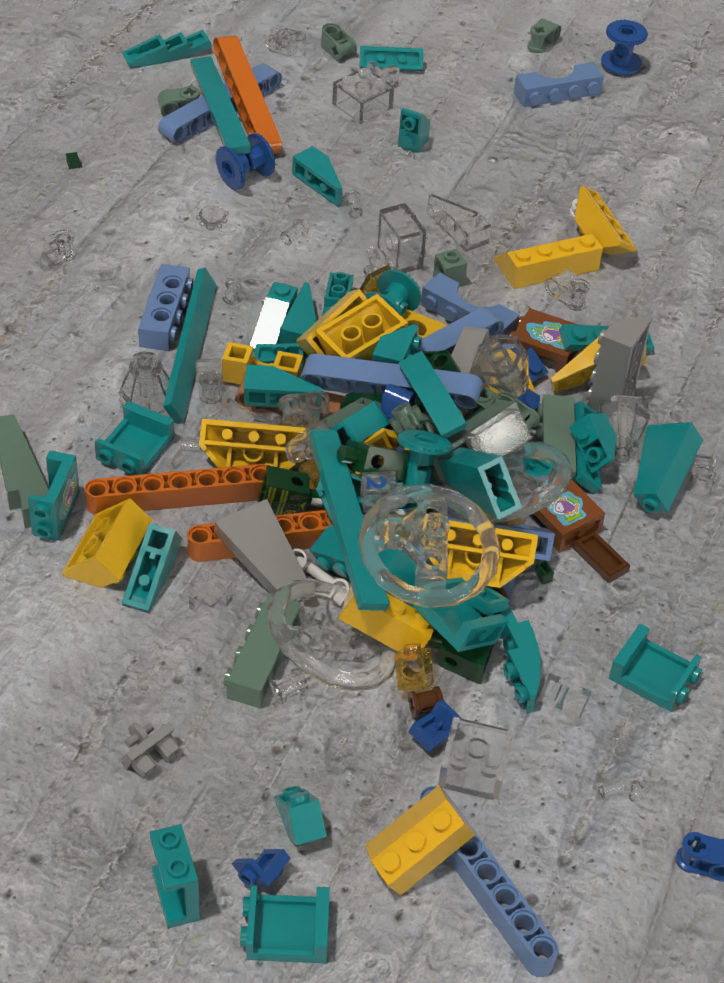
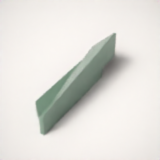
[0,415,49,528]

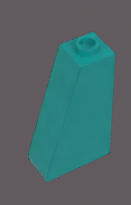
[634,422,703,513]
[437,447,522,520]

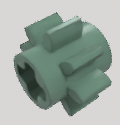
[389,402,425,434]

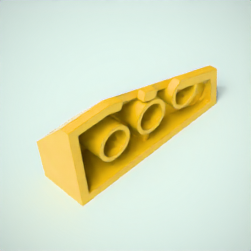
[551,317,646,393]

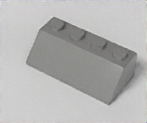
[586,315,652,422]

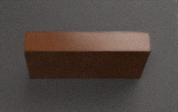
[572,531,630,583]

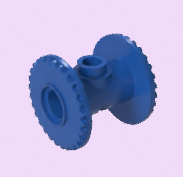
[601,19,648,76]
[215,133,276,190]

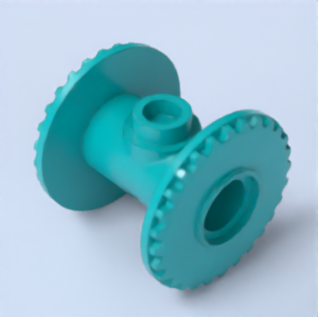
[364,269,422,316]
[389,430,452,498]

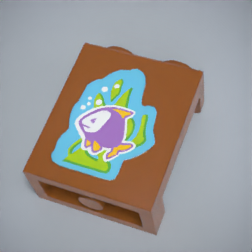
[507,308,578,372]
[519,472,605,553]

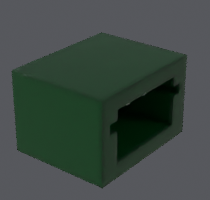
[66,152,80,169]
[535,560,554,585]

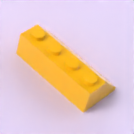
[494,234,603,289]

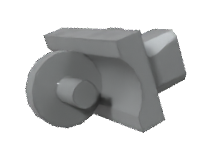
[121,722,180,778]

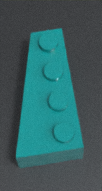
[309,525,430,607]

